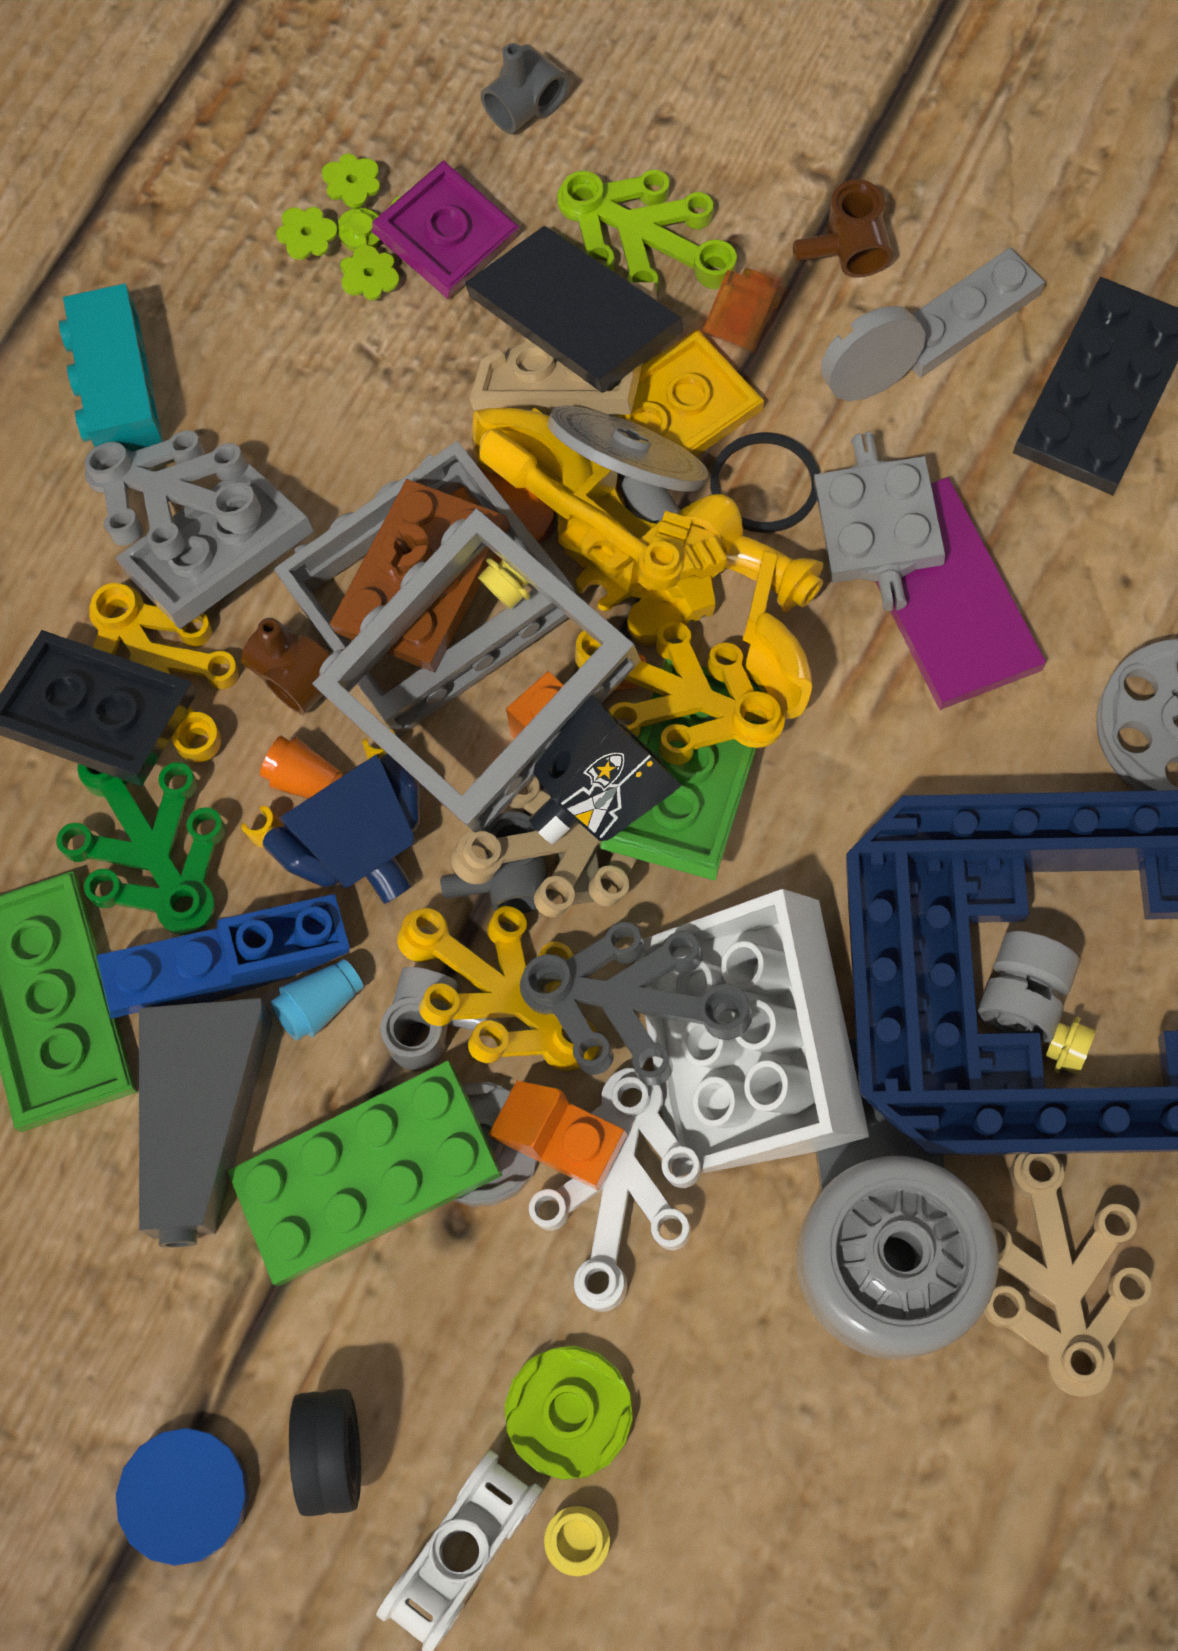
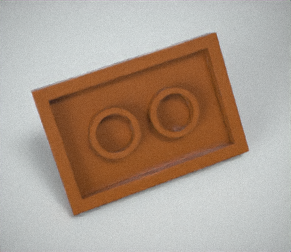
[330,479,510,673]

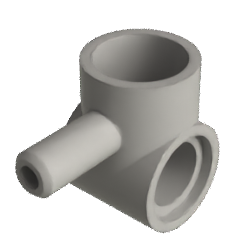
[380,967,501,1071]

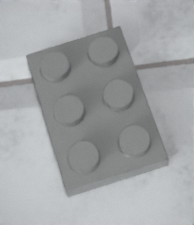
[115,463,314,630]

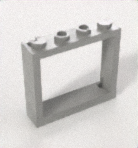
[274,441,575,738]
[312,508,640,833]

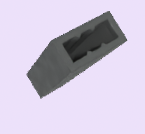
[139,998,272,1248]

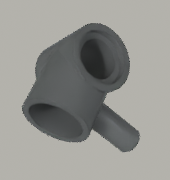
[481,43,570,134]
[440,811,551,913]

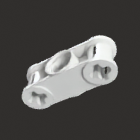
[376,1450,544,1651]

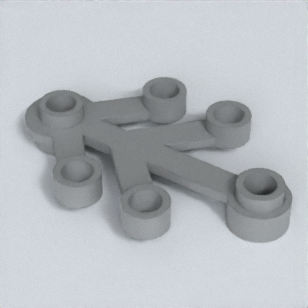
[85,430,261,560]

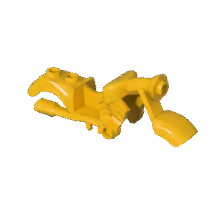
[472,407,823,719]

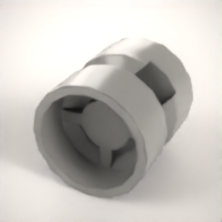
[976,931,1080,1043]

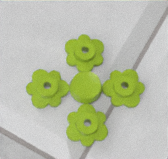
[276,153,400,301]

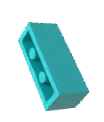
[59,283,163,452]

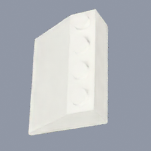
[632,889,869,1178]

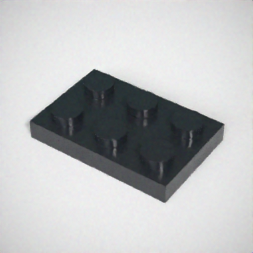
[0,630,197,787]

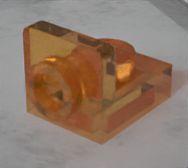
[702,268,781,353]

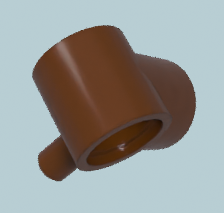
[793,179,893,278]
[241,618,330,715]

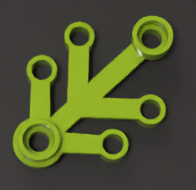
[557,170,737,295]

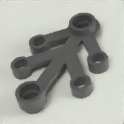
[520,922,752,1086]

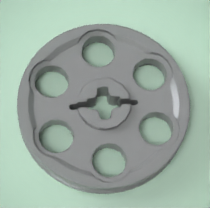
[1096,639,1178,791]

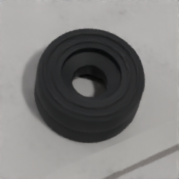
[289,1389,361,1517]

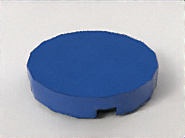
[116,1428,249,1566]

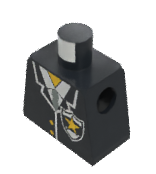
[528,694,681,845]

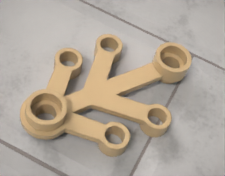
[451,776,637,917]
[984,1154,1152,1397]

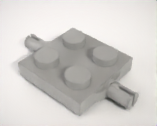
[814,432,945,611]

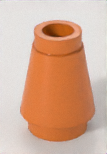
[259,735,345,799]

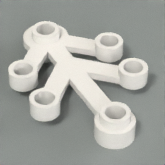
[529,1068,701,1312]

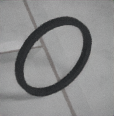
[710,433,819,533]

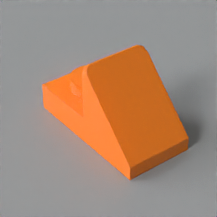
[488,1080,627,1191]

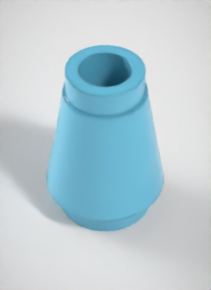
[270,959,363,1041]

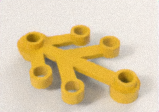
[89,583,240,763]
[575,621,785,765]
[397,906,599,1071]

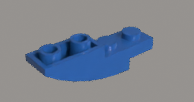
[97,894,350,1019]

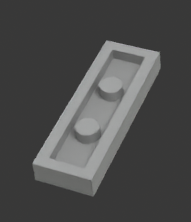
[911,247,1045,378]

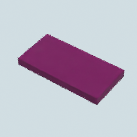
[875,477,1046,710]

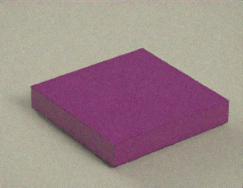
[372,160,520,299]

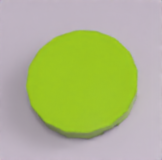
[504,1346,633,1480]

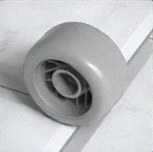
[796,1156,999,1360]

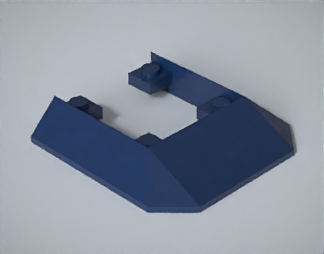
[845,790,1178,1156]

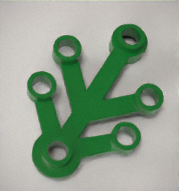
[56,762,226,935]

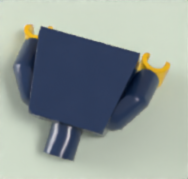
[241,729,421,904]

